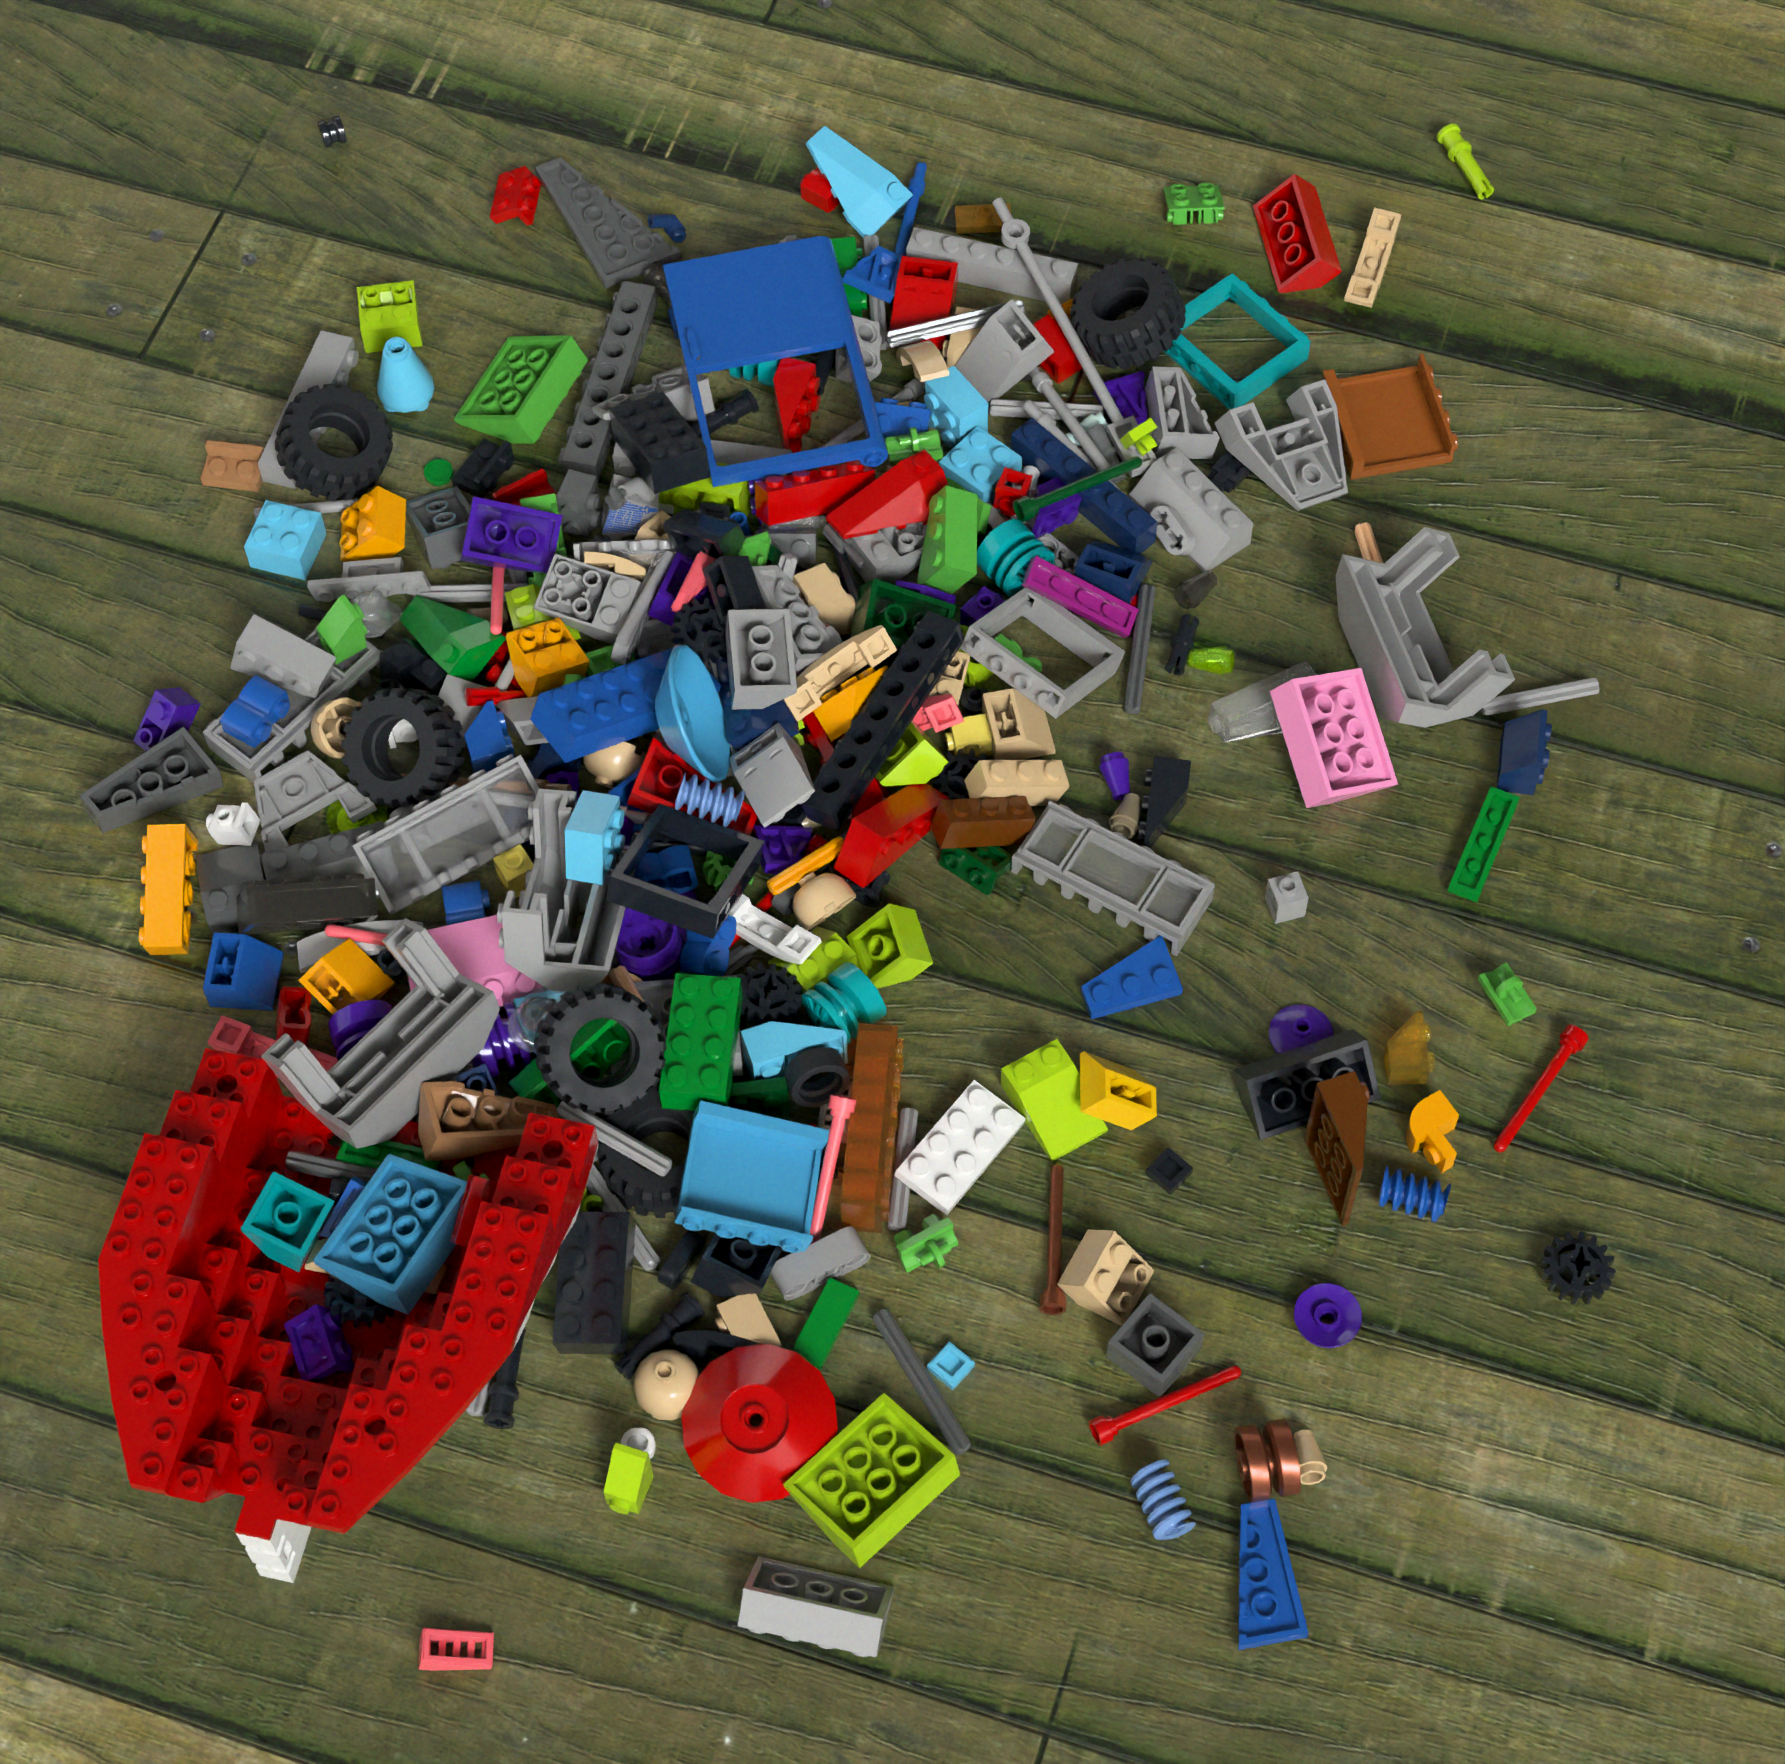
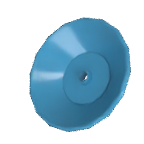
[655,644,730,783]

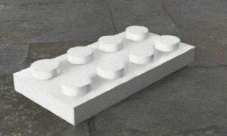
[894,1080,1026,1216]

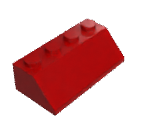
[1253,174,1342,293]

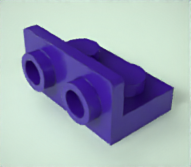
[284,1304,354,1383]

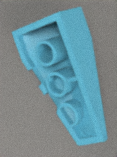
[806,126,913,238]

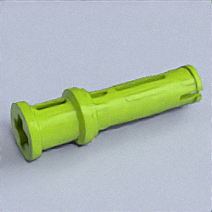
[1437,123,1494,199]

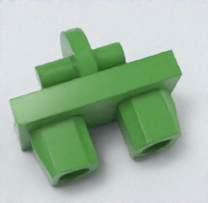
[885,427,943,466]
[1478,963,1537,1026]
[894,1214,959,1273]

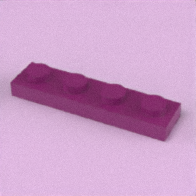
[1021,556,1139,638]

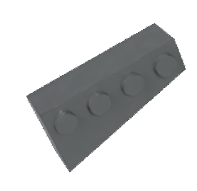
[80,727,224,833]

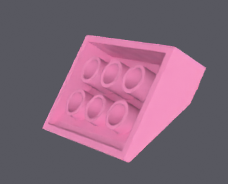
[1270,668,1398,808]
[408,915,544,1012]

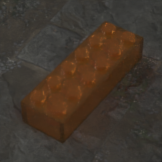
[840,1023,904,1233]

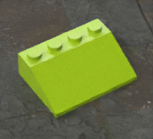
[783,1393,960,1568]

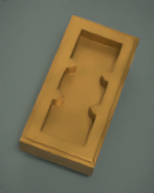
[955,203,1012,234]

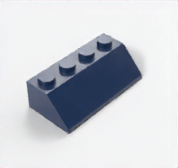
[716,656,799,751]

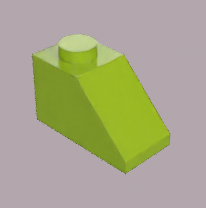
[604,1442,654,1514]

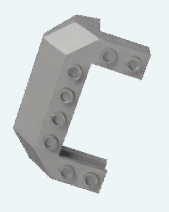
[1335,527,1515,728]
[497,788,636,994]
[261,918,500,1149]

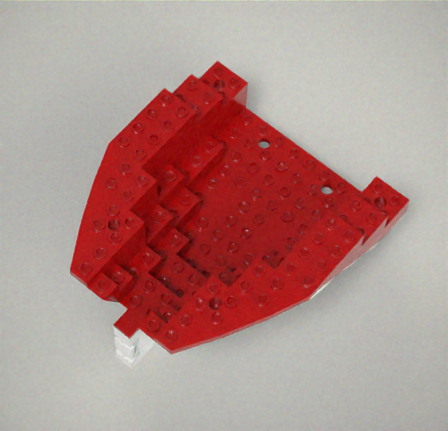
[98,1048,598,1583]

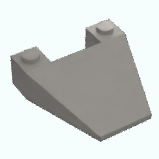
[1215,379,1348,511]

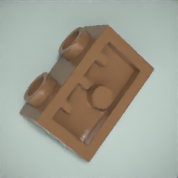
[200,440,264,492]

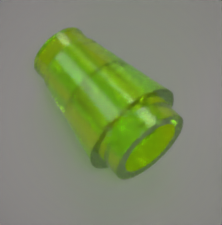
[1189,646,1235,676]

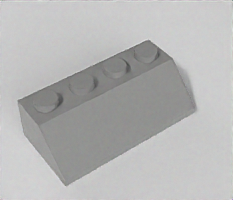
[1129,447,1253,574]
[738,1556,895,1657]

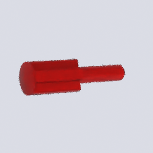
[464,687,527,706]

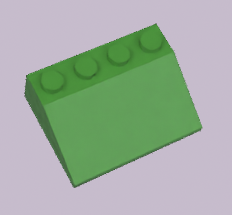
[454,335,588,444]

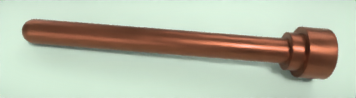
[1039,1164,1067,1315]

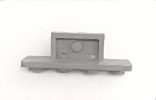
[307,557,431,602]

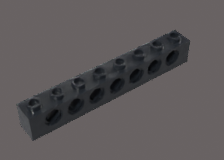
[801,611,964,832]

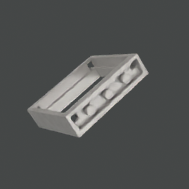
[961,587,1125,718]

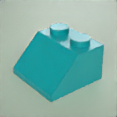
[241,1171,335,1272]

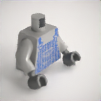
[591,474,674,542]

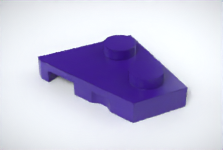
[1093,371,1147,425]
[752,825,813,875]

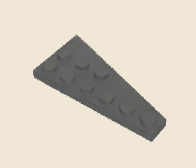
[535,157,681,289]

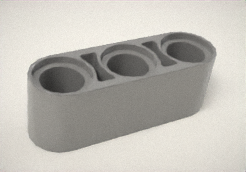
[770,1226,870,1300]

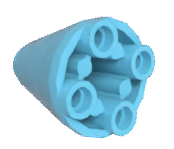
[377,337,435,413]

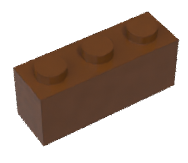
[930,796,1036,849]

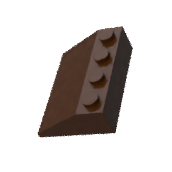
[1304,1071,1370,1226]

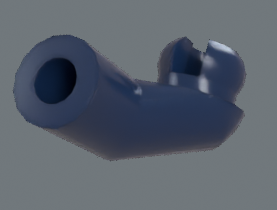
[648,214,686,243]

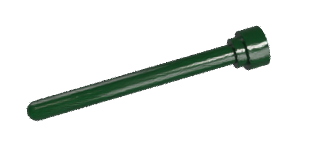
[1013,456,1142,522]

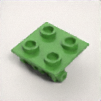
[1163,182,1225,225]

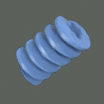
[675,772,746,827]
[1131,1459,1196,1540]

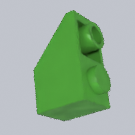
[316,595,368,665]

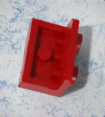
[490,166,541,226]

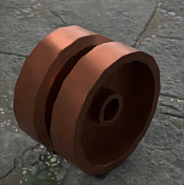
[1234,1418,1301,1503]

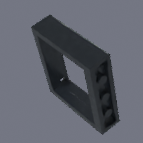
[605,804,765,939]

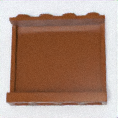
[1321,354,1458,480]

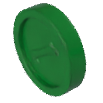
[424,459,454,486]

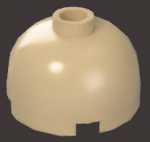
[311,697,363,759]
[583,742,646,788]
[792,872,856,931]
[633,1349,700,1420]

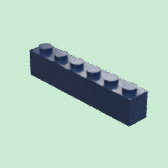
[1011,418,1157,554]

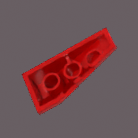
[826,450,949,539]

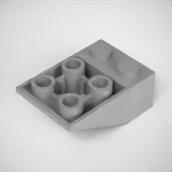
[955,299,1055,407]
[847,522,927,584]
[534,554,641,645]
[729,722,815,828]

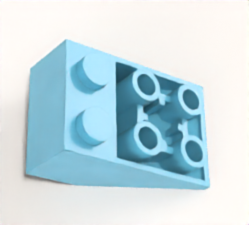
[741,1021,848,1081]

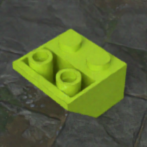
[357,280,422,353]

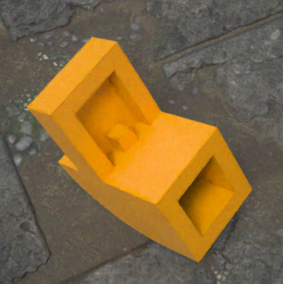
[1406,1090,1459,1173]

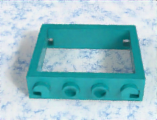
[1164,273,1311,410]

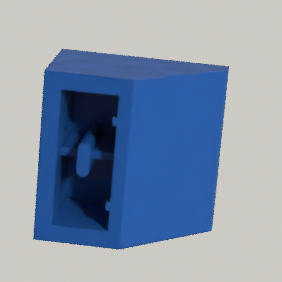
[464,700,515,781]
[203,932,284,1011]

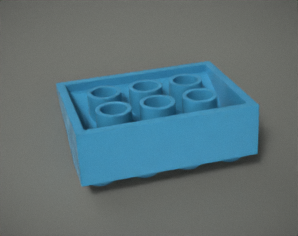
[313,1154,467,1315]

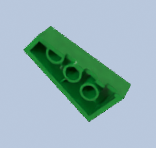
[509,1018,630,1119]

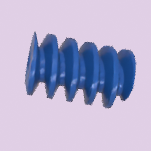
[1378,1165,1452,1223]

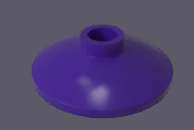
[1269,1004,1334,1054]
[1294,1283,1362,1348]

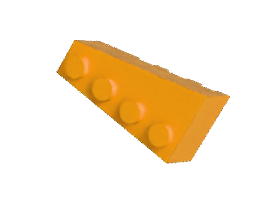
[139,824,199,955]

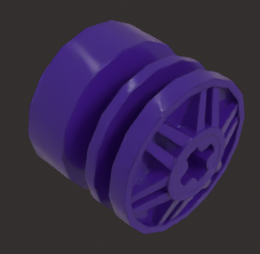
[615,907,683,981]
[327,1000,393,1061]
[471,1001,531,1078]

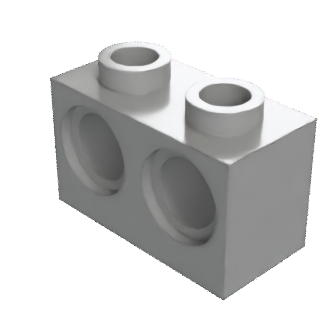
[836,315,882,383]

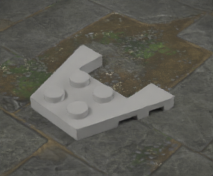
[254,750,377,853]

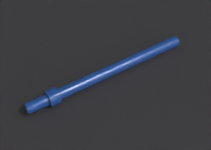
[894,162,927,256]

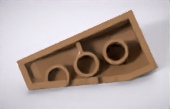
[418,1081,559,1161]

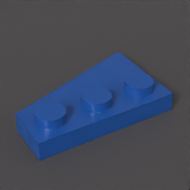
[1081,935,1183,1019]

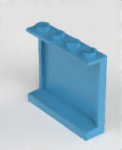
[674,1100,829,1253]

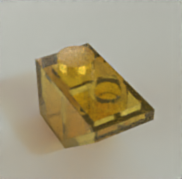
[1383,1011,1434,1085]

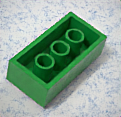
[659,973,743,1111]

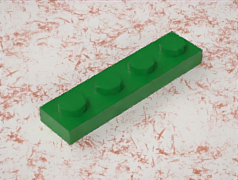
[1447,787,1520,902]

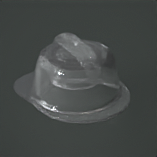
[350,590,402,638]
[508,988,562,1052]

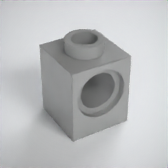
[1265,871,1309,924]

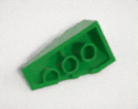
[398,595,506,682]

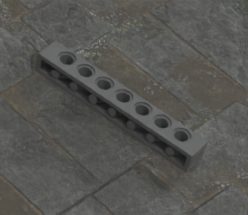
[559,281,658,482]

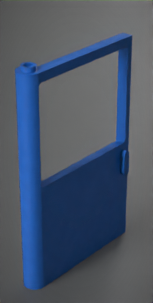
[663,236,888,487]

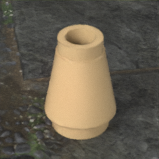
[1293,1430,1328,1485]

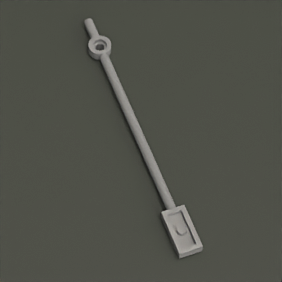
[992,198,1157,478]

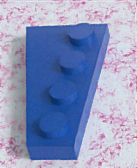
[1238,1498,1309,1650]

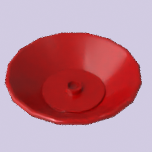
[681,1344,838,1503]

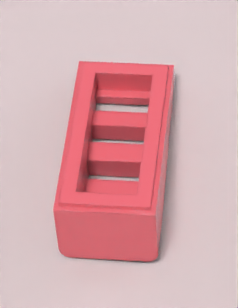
[671,551,716,612]
[418,1628,494,1671]

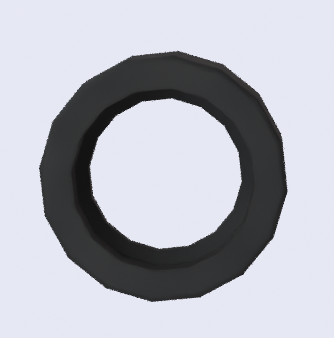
[784,1047,850,1108]

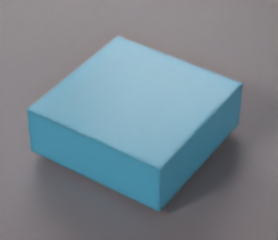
[927,1341,975,1391]

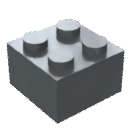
[1106,1293,1204,1397]

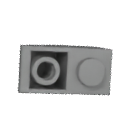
[496,696,549,745]

